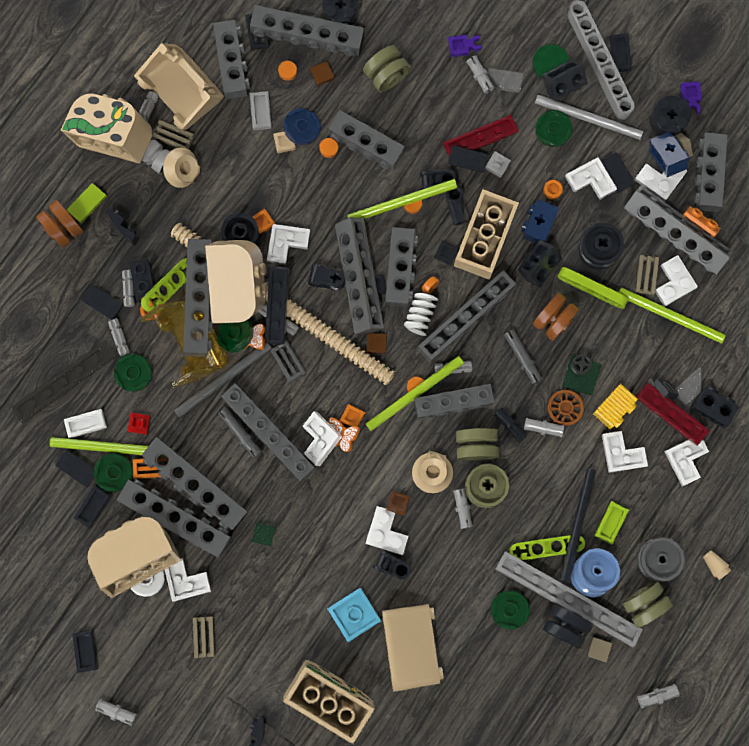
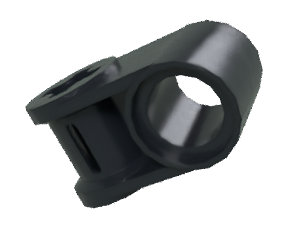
[420,169,456,190]
[308,265,345,291]
[372,550,411,580]

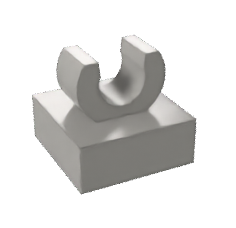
[485,152,511,178]

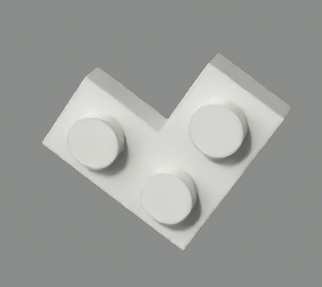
[565,157,617,199]
[635,164,687,202]
[267,224,310,265]
[655,255,698,307]
[303,412,342,466]
[602,431,648,473]
[665,440,709,486]
[366,506,408,555]
[165,558,211,602]

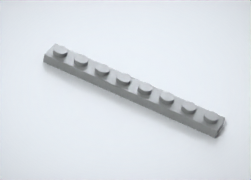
[495,552,643,647]

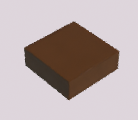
[310,61,334,87]
[367,333,387,354]
[386,491,410,516]

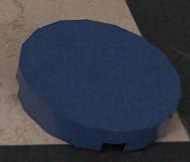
[283,108,321,145]

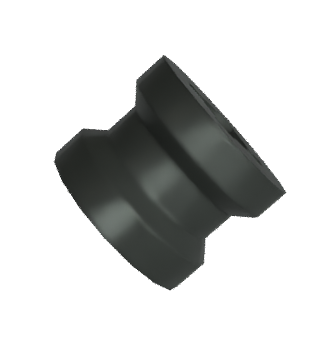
[571,354,592,375]

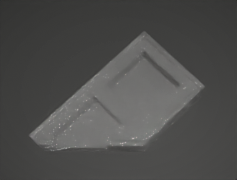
[488,68,523,93]
[676,367,701,405]

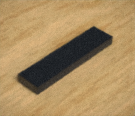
[265,266,289,344]

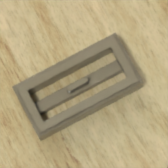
[152,120,194,149]
[635,255,659,295]
[193,617,215,658]

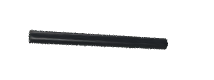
[560,468,596,582]

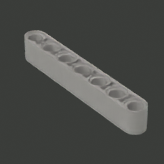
[568,0,634,120]

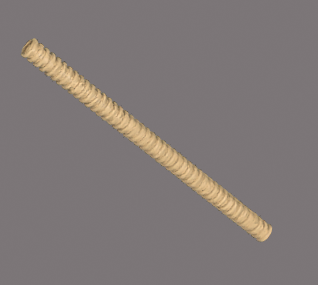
[171,223,395,385]

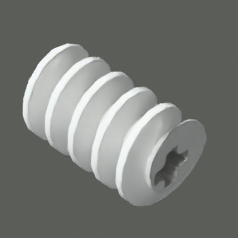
[404,293,438,336]

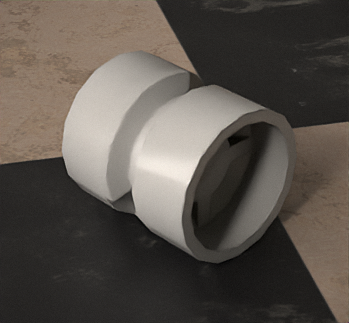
[142,140,170,175]

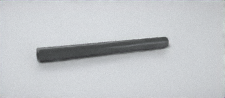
[174,343,272,418]

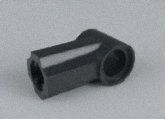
[445,186,470,226]

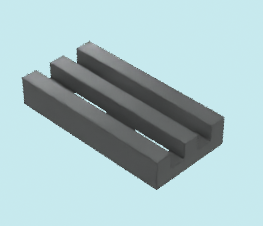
[270,340,306,383]

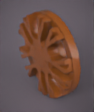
[547,390,584,426]

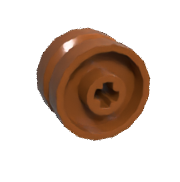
[36,200,84,249]
[532,292,580,342]

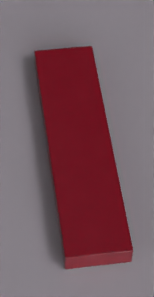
[443,115,519,157]
[636,383,709,446]

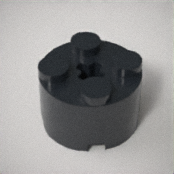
[322,0,359,25]
[649,96,691,137]
[221,213,260,246]

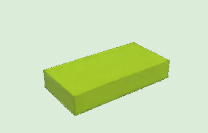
[67,183,107,224]
[594,501,629,545]

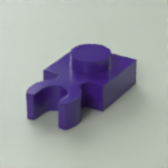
[448,35,481,57]
[680,82,702,115]

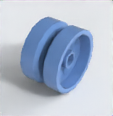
[571,548,620,598]

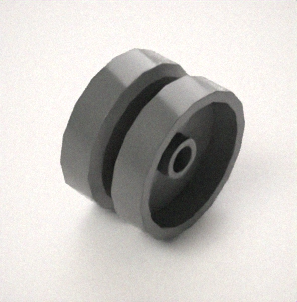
[636,537,685,582]

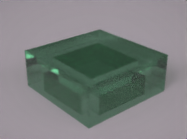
[252,523,276,547]

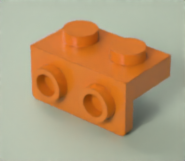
[683,206,721,237]

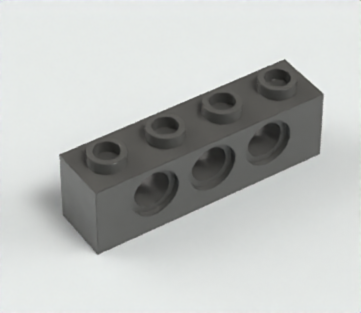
[213,20,250,99]
[329,110,405,170]
[693,132,727,212]
[385,227,418,307]
[414,384,494,420]

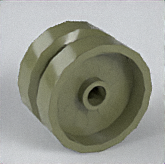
[363,45,411,93]
[456,428,499,461]
[464,464,509,509]
[622,581,674,628]

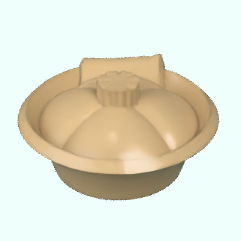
[163,148,200,188]
[412,450,453,493]

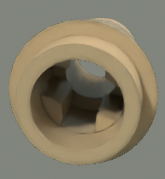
[703,550,731,580]

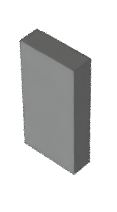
[250,91,272,130]

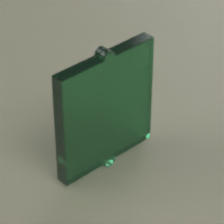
[562,355,602,396]

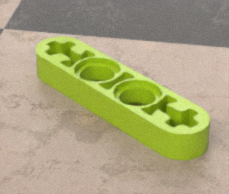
[141,258,187,312]
[558,267,628,309]
[509,535,585,561]

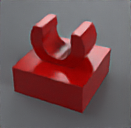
[127,413,151,435]

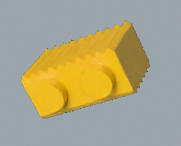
[593,384,638,429]

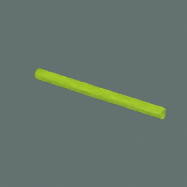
[347,179,458,219]
[618,287,725,343]
[366,356,464,431]
[50,437,166,457]

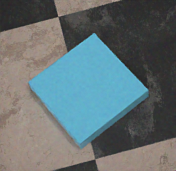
[327,588,381,642]

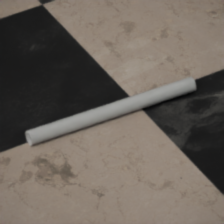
[535,95,643,140]

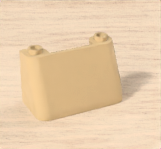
[134,43,224,130]
[382,604,443,692]

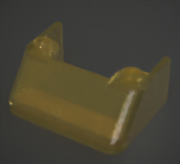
[140,300,228,388]

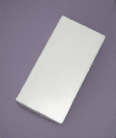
[64,409,107,438]

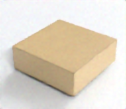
[273,132,296,153]

